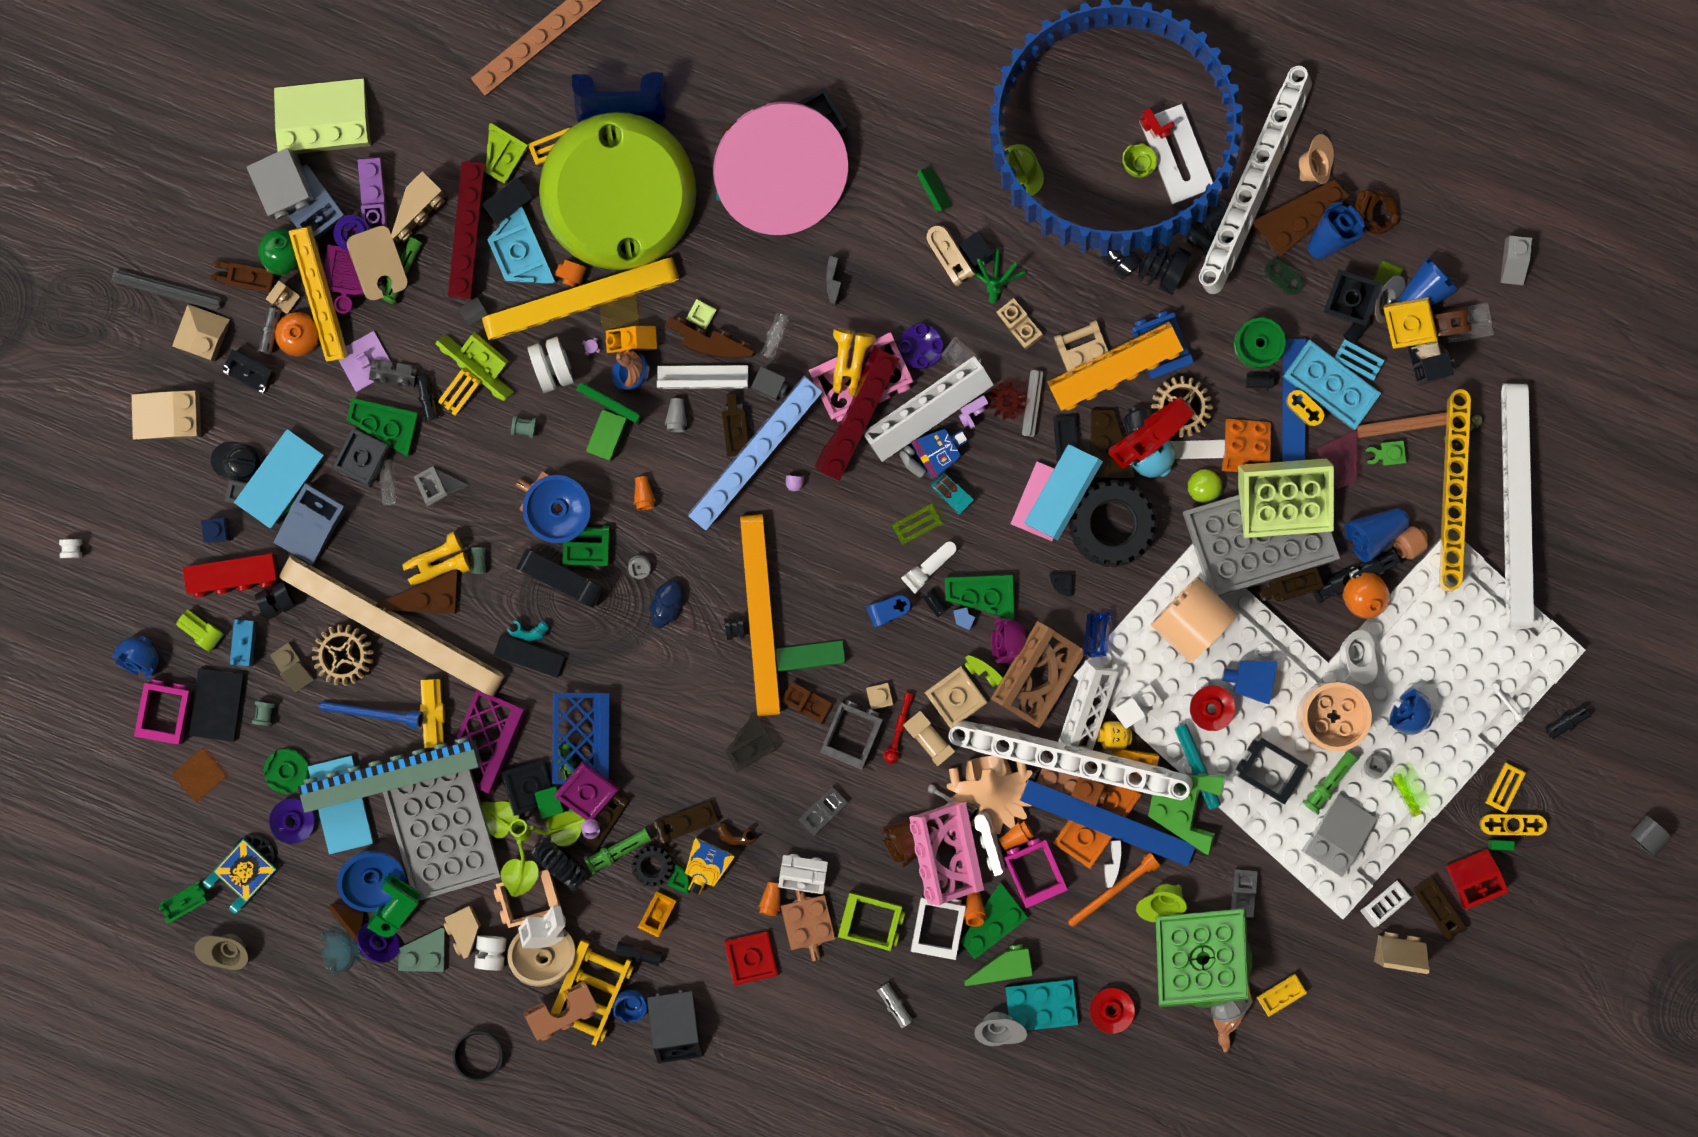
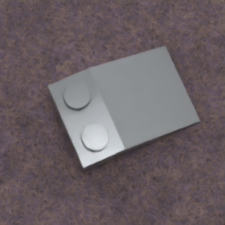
[1301,794,1377,877]

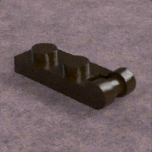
[578,792,630,851]
[651,800,719,844]
[1412,877,1467,942]

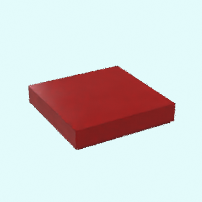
[724,931,778,986]

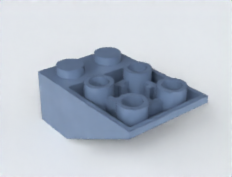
[288,164,346,242]
[273,483,347,566]

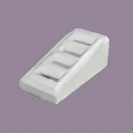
[1360,880,1411,928]

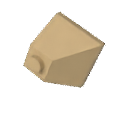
[172,304,230,362]

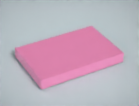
[1010,462,1054,542]

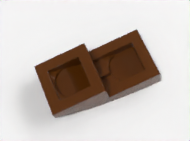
[781,681,834,724]

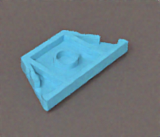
[487,206,556,284]

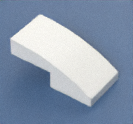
[1104,840,1121,888]

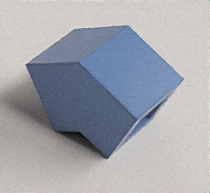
[953,608,975,630]

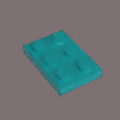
[1005,979,1078,1031]

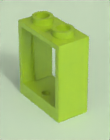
[838,892,905,951]

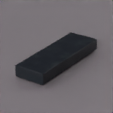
[493,634,565,678]

